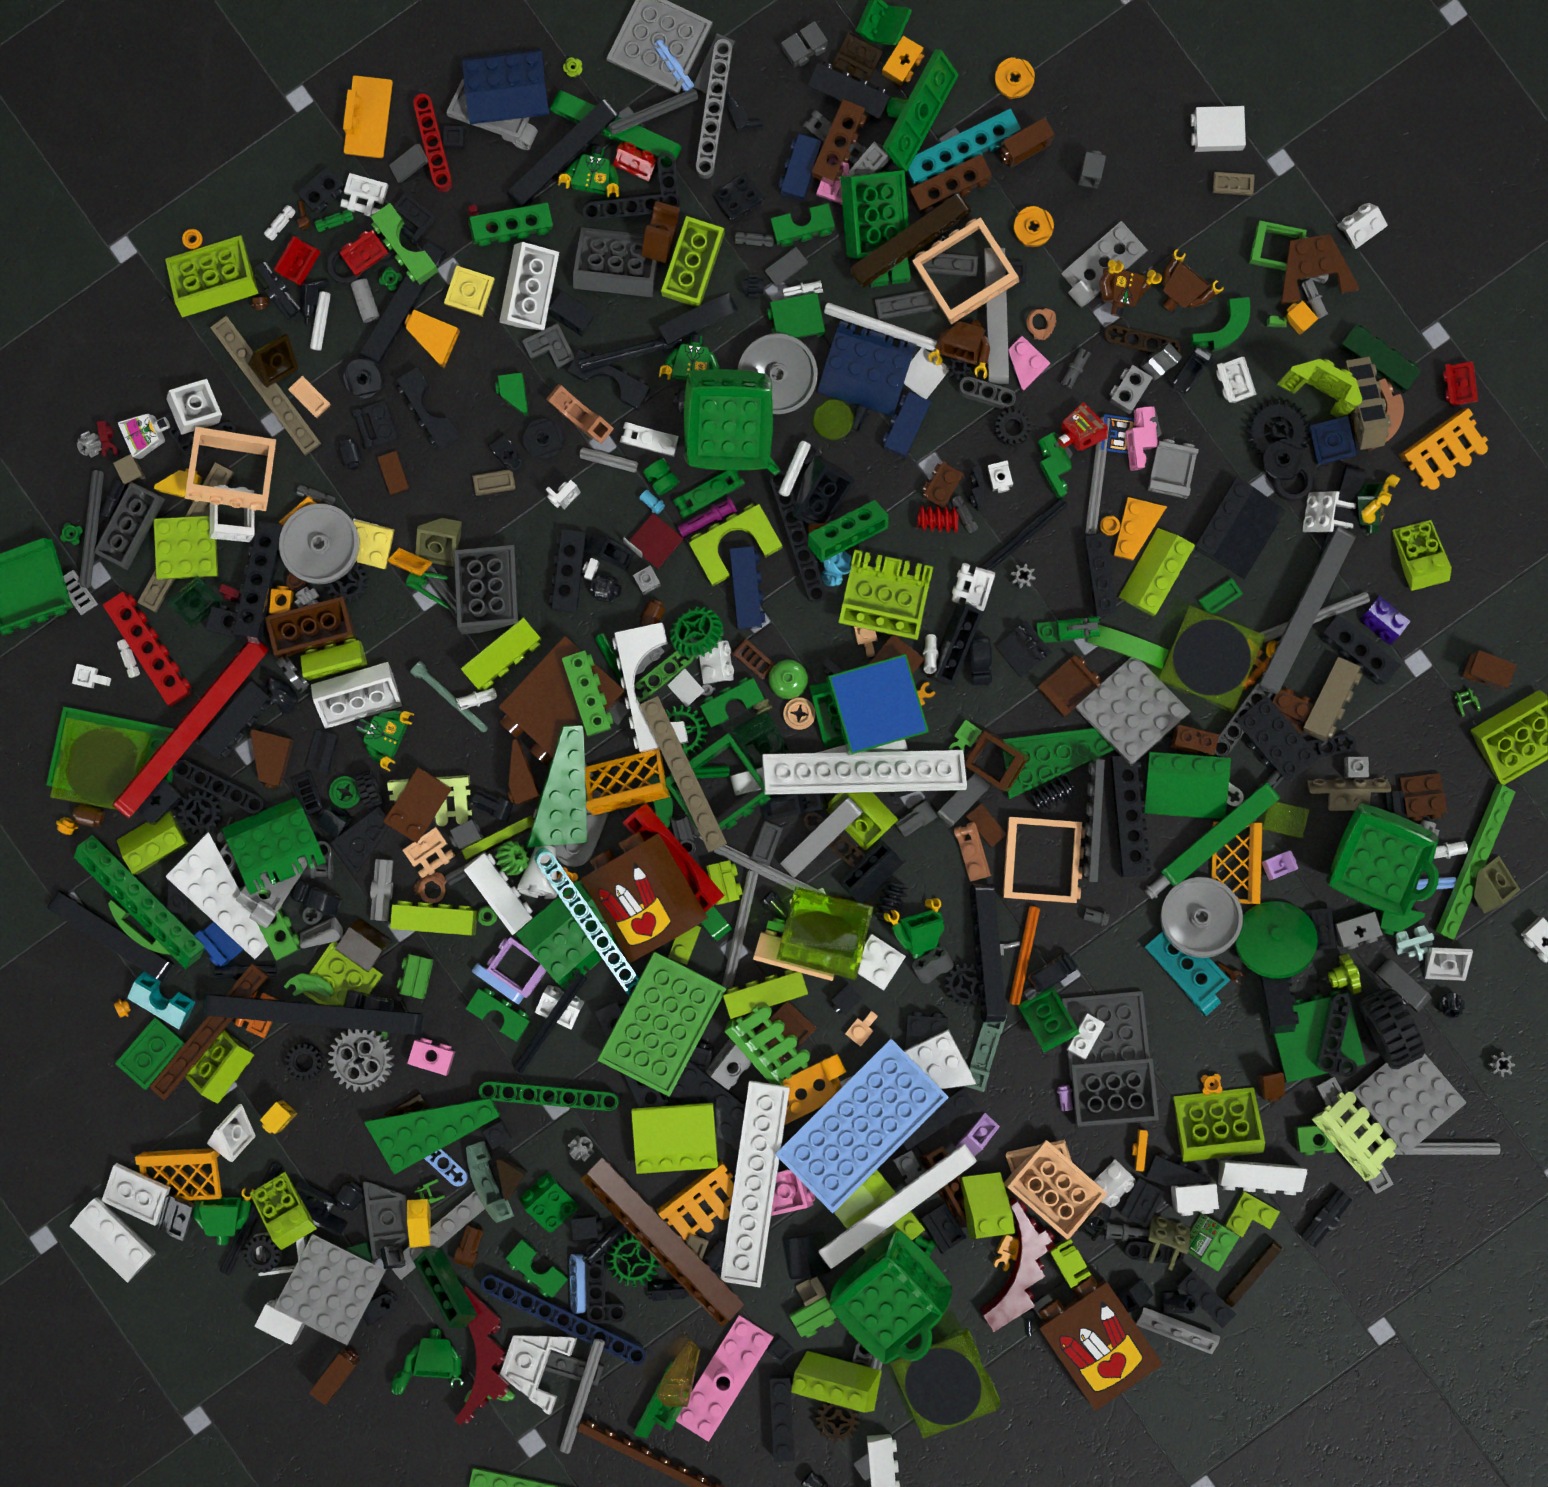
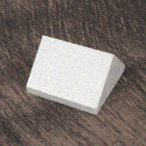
[1425,947,1473,981]
[207,1104,256,1162]

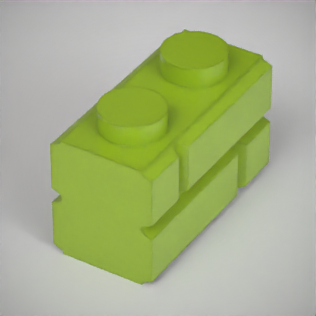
[707,860,743,905]

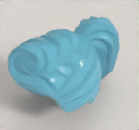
[821,551,852,586]

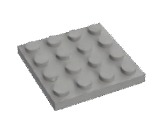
[606,0,713,94]
[1076,658,1191,766]
[1351,1054,1467,1155]
[274,1234,386,1345]

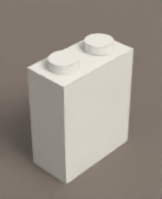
[1190,106,1246,152]

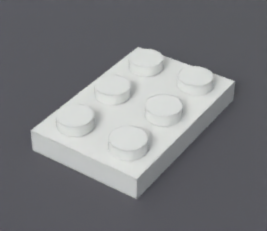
[102,1163,171,1226]

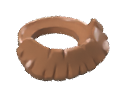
[1026,308,1056,340]
[414,872,446,903]

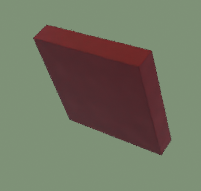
[629,513,684,569]

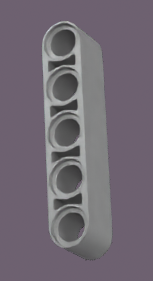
[780,797,863,878]

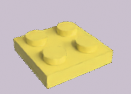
[444,266,495,317]
[354,520,395,569]

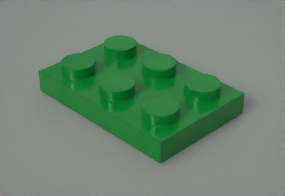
[1018,987,1080,1052]
[115,1017,186,1090]

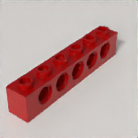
[103,592,192,707]

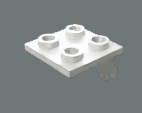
[1302,491,1357,532]

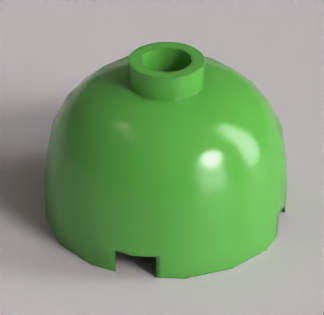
[768,659,808,700]

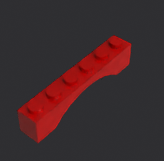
[622,803,725,912]

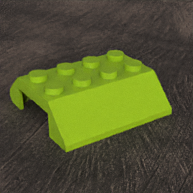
[1277,359,1362,418]
[839,550,933,640]

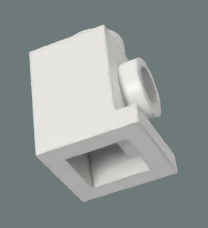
[987,460,1013,493]

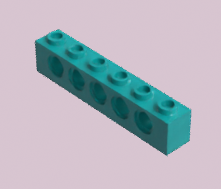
[906,108,1021,187]

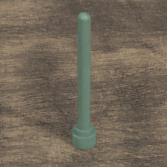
[410,661,488,732]

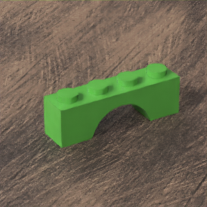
[371,203,439,285]

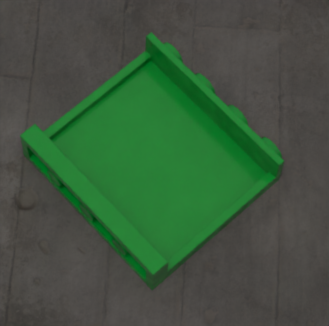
[0,538,73,635]
[1274,989,1366,1083]

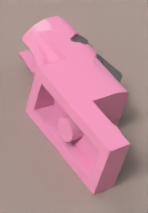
[1126,407,1162,471]

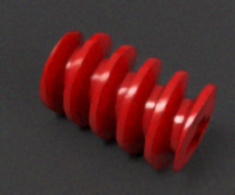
[917,506,959,533]

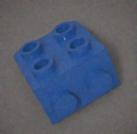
[194,922,244,966]

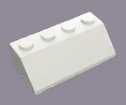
[499,242,559,330]
[311,662,402,729]
[464,852,533,935]
[1218,1159,1307,1195]
[70,1197,156,1283]
[867,1434,900,1487]

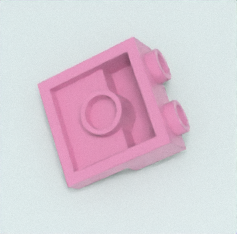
[771,1169,815,1216]

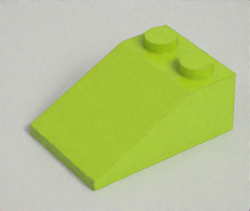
[961,1172,1015,1239]

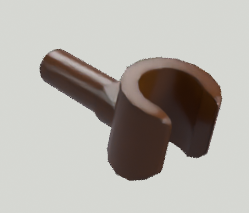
[296,201,311,230]
[1218,962,1246,984]

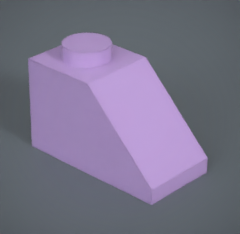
[955,1113,1000,1156]

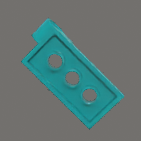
[1145,931,1230,1016]

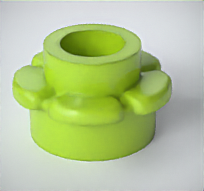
[563,57,583,77]

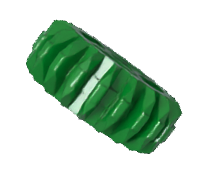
[670,607,724,659]
[665,705,708,758]
[606,1232,661,1287]

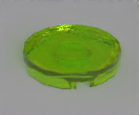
[814,400,853,440]

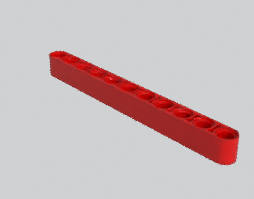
[112,641,269,818]

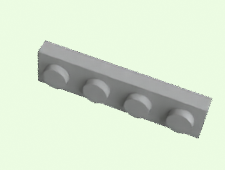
[1136,1307,1220,1354]

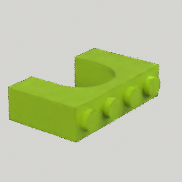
[689,504,783,587]

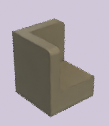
[113,454,146,484]
[796,1276,827,1306]

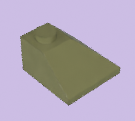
[415,518,462,567]
[1474,856,1520,913]

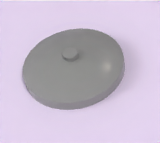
[738,333,818,414]
[279,504,360,584]
[1161,877,1243,958]

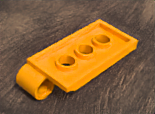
[782,1054,846,1125]

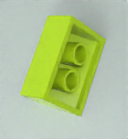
[301,638,368,681]
[825,792,898,851]
[117,811,189,875]
[185,1030,254,1104]

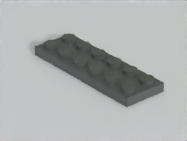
[1083,758,1105,882]

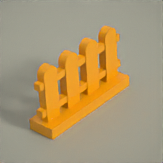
[1399,408,1488,490]
[657,1160,734,1242]

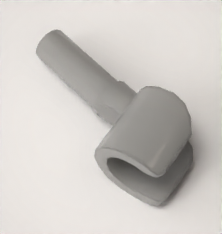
[1000,941,1020,955]

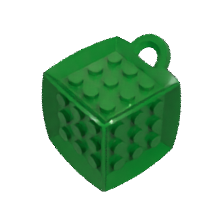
[684,369,781,475]
[1326,803,1439,917]
[830,1230,952,1364]

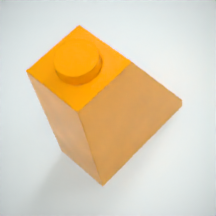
[405,310,460,368]

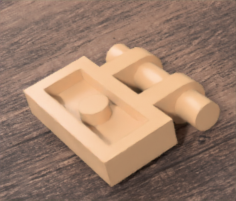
[403,827,456,878]

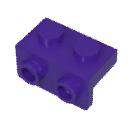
[1360,596,1410,645]

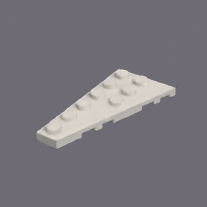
[165,832,268,959]
[840,1029,976,1089]

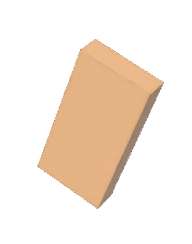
[288,376,331,418]

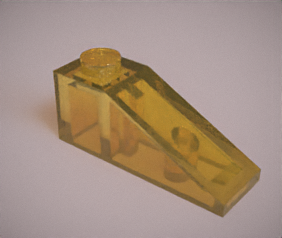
[657,1341,700,1407]

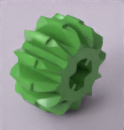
[495,841,530,876]

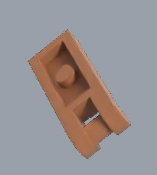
[954,822,991,882]

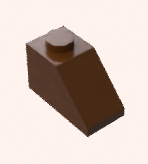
[1257,1070,1285,1102]

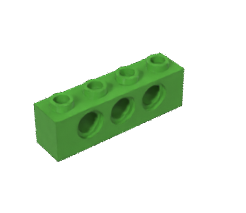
[240,887,301,961]

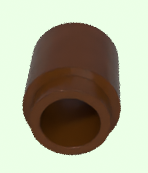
[639,599,666,626]
[73,804,105,828]

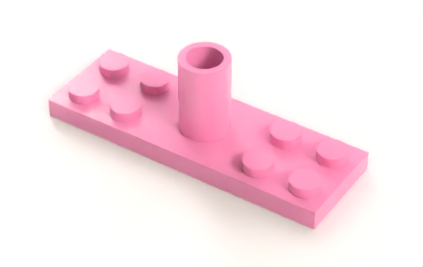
[676,1315,774,1442]

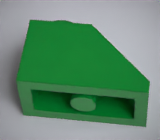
[495,373,529,416]
[1378,910,1425,935]

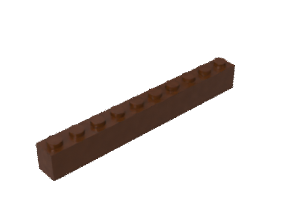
[579,1158,744,1327]

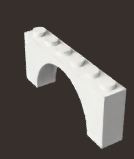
[612,623,688,753]

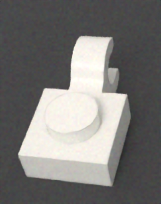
[72,664,111,688]

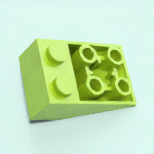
[1392,520,1452,591]
[250,1172,317,1250]

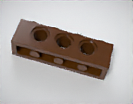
[811,99,867,186]
[909,154,992,215]
[919,1146,967,1228]

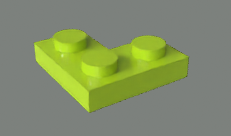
[668,926,701,965]
[1224,1191,1280,1237]

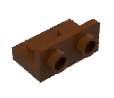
[922,461,964,509]

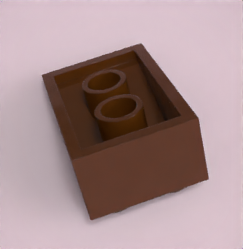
[507,739,541,806]
[383,767,452,843]

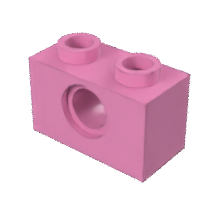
[407,1037,455,1076]

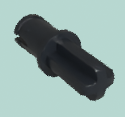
[99,479,127,519]

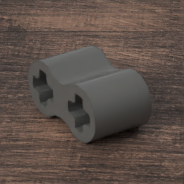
[1140,342,1182,381]
[912,946,954,984]

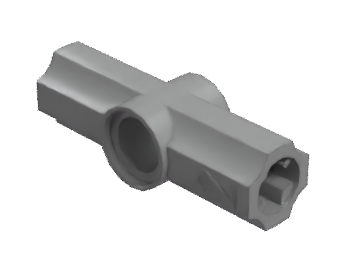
[370,859,394,921]

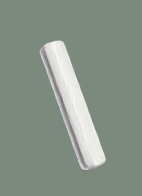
[310,291,330,351]
[779,441,811,497]

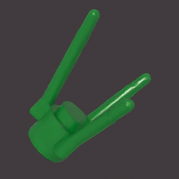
[406,572,450,609]

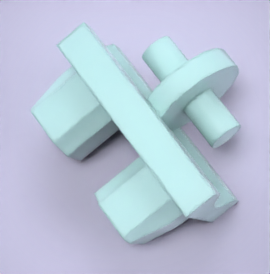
[1395,925,1434,961]

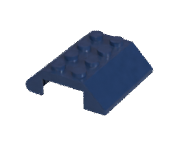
[462,48,549,124]
[817,320,917,417]

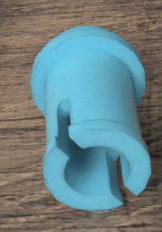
[639,489,665,514]

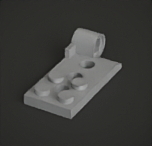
[446,79,538,150]
[1061,221,1148,308]
[235,855,313,929]

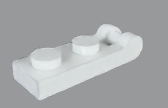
[620,422,679,457]

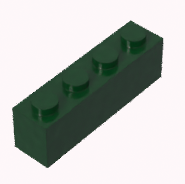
[1339,325,1421,394]
[413,1249,478,1328]

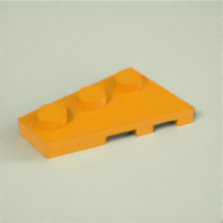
[1113,497,1167,561]

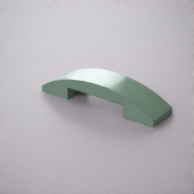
[965,1014,1007,1092]
[466,1141,514,1223]

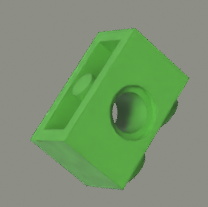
[1294,1124,1336,1155]

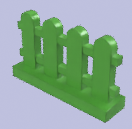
[725,1005,810,1085]

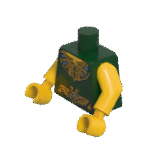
[1358,474,1400,534]

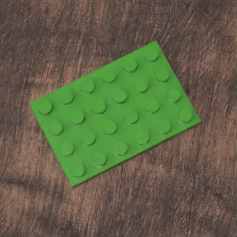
[597,951,726,1097]

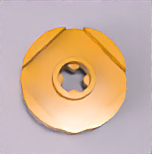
[995,58,1035,99]
[1013,206,1054,247]

